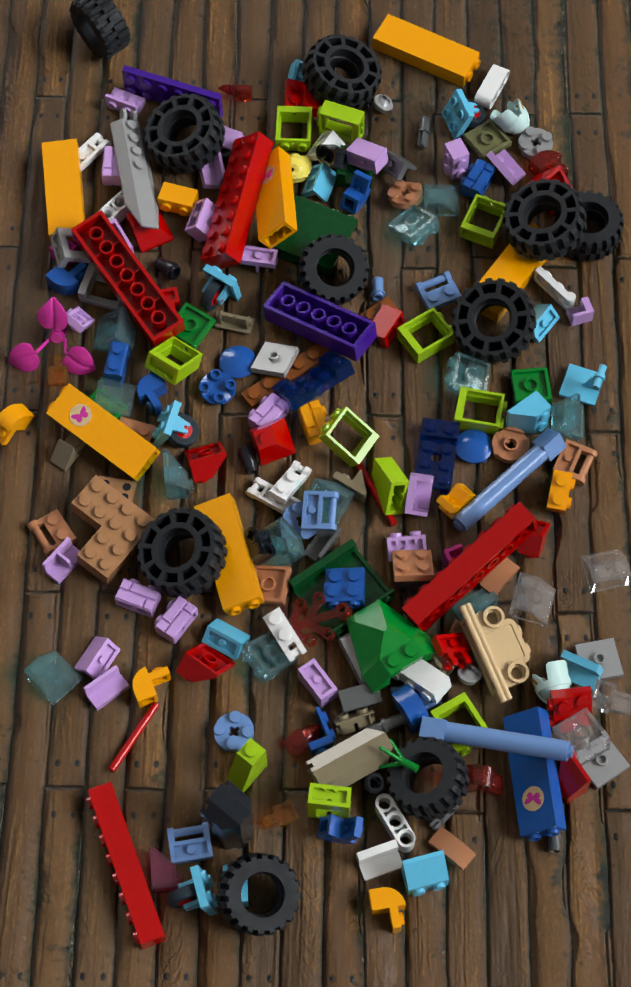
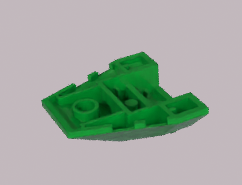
[346,599,437,694]

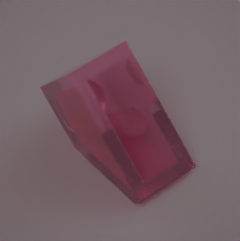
[149,847,182,894]

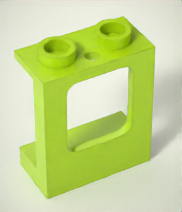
[307,783,352,819]

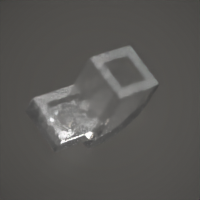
[592,679,631,717]

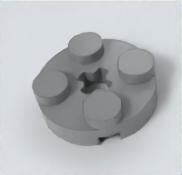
[518,127,553,161]

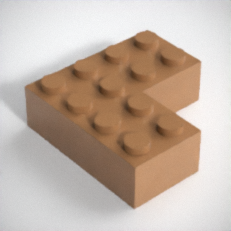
[71,475,155,585]

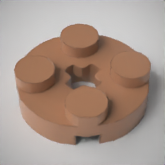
[387,180,423,209]
[492,427,530,464]

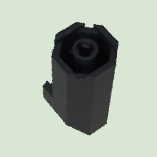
[200,780,254,850]

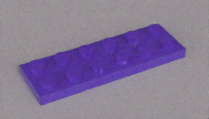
[122,65,223,118]

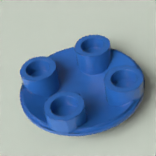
[220,346,256,379]
[199,369,236,405]
[455,429,492,463]

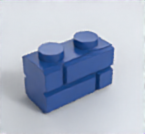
[459,159,496,200]
[103,341,131,386]

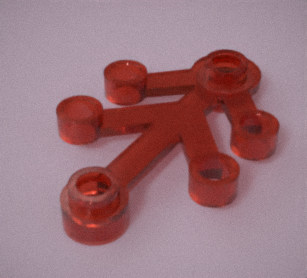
[288,592,352,647]

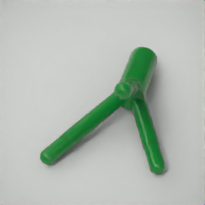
[379,739,419,773]

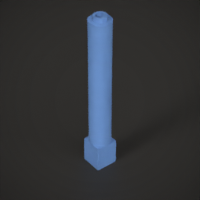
[453,428,567,532]
[419,716,574,762]

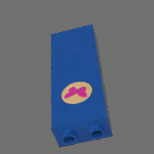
[503,706,567,841]

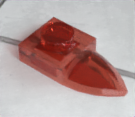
[218,84,253,102]
[283,724,320,758]

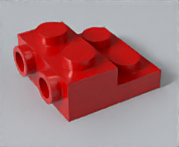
[284,78,323,117]
[547,686,592,734]

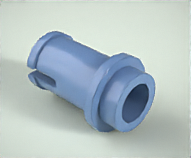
[371,277,385,301]

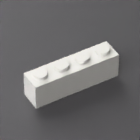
[392,659,452,704]

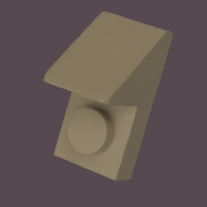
[50,433,87,472]
[332,470,367,504]

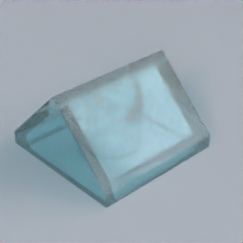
[94,377,138,417]

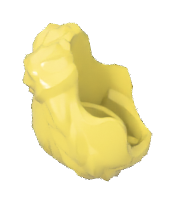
[290,153,312,184]

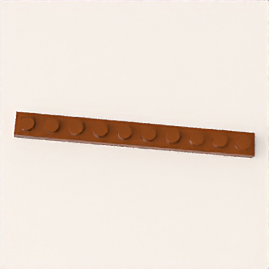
[241,296,399,409]

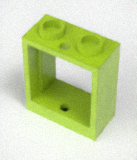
[317,100,365,144]
[275,106,312,152]
[459,194,506,249]
[397,307,455,364]
[144,336,203,385]
[453,387,507,435]
[318,406,379,467]
[429,692,488,757]

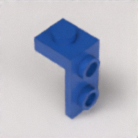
[308,706,336,757]

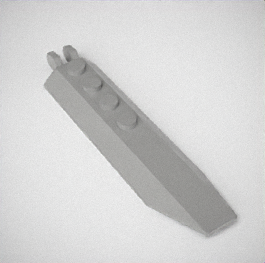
[110,108,159,229]

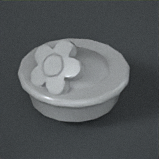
[373,94,393,113]
[457,664,482,685]

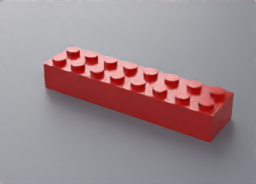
[201,131,274,269]
[71,210,185,348]
[402,502,538,632]

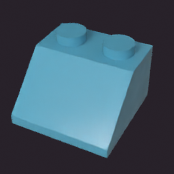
[504,390,551,434]
[401,850,449,897]

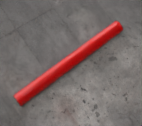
[355,462,397,527]
[108,702,159,773]

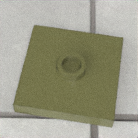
[463,119,512,161]

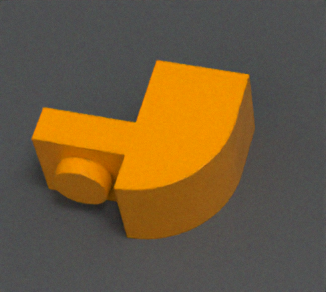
[0,404,35,445]
[436,483,476,519]
[133,666,171,708]
[368,887,406,933]

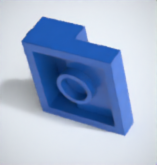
[323,567,365,610]

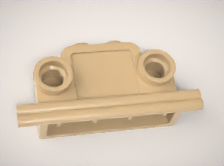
[459,603,531,703]

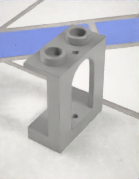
[51,227,90,268]
[77,262,123,312]

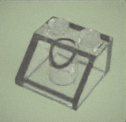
[580,549,631,593]
[508,572,556,626]
[552,708,610,766]

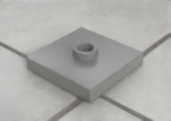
[251,342,300,378]
[574,638,624,681]
[574,734,630,790]

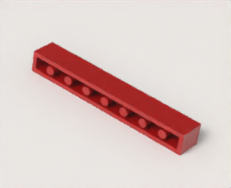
[86,781,166,950]

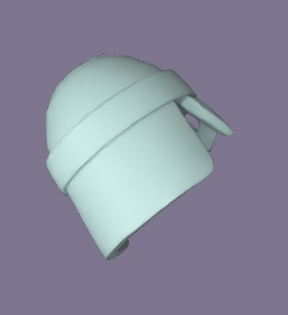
[490,98,530,134]
[530,660,572,704]

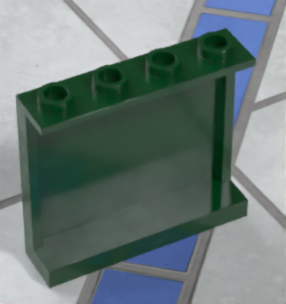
[266,195,358,279]
[289,539,394,641]

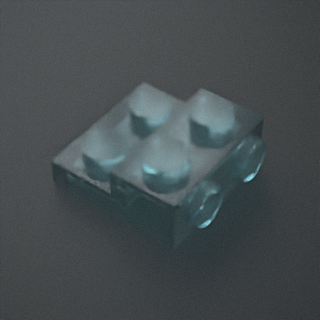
[388,204,440,248]
[444,352,491,394]
[241,631,299,683]

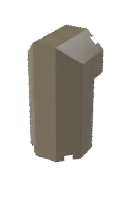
[305,728,393,787]

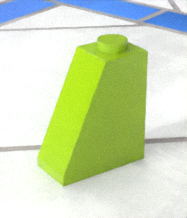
[371,457,409,515]
[225,738,267,792]

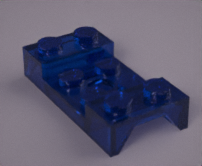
[271,351,355,411]
[415,418,460,495]

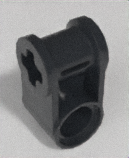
[316,144,347,169]
[245,527,276,566]

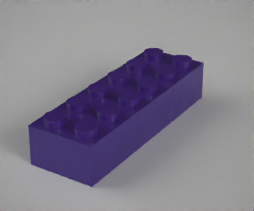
[263,281,377,362]

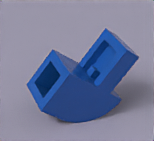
[339,170,372,215]
[45,262,87,295]
[137,372,167,417]
[392,684,429,734]
[317,814,364,844]

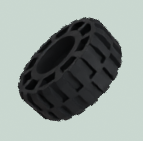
[302,34,382,110]
[144,94,225,174]
[502,179,587,261]
[451,278,537,364]
[137,507,228,598]

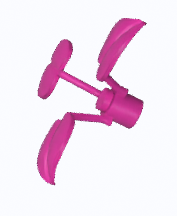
[9,297,96,375]

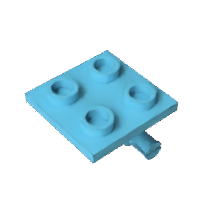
[558,364,607,407]

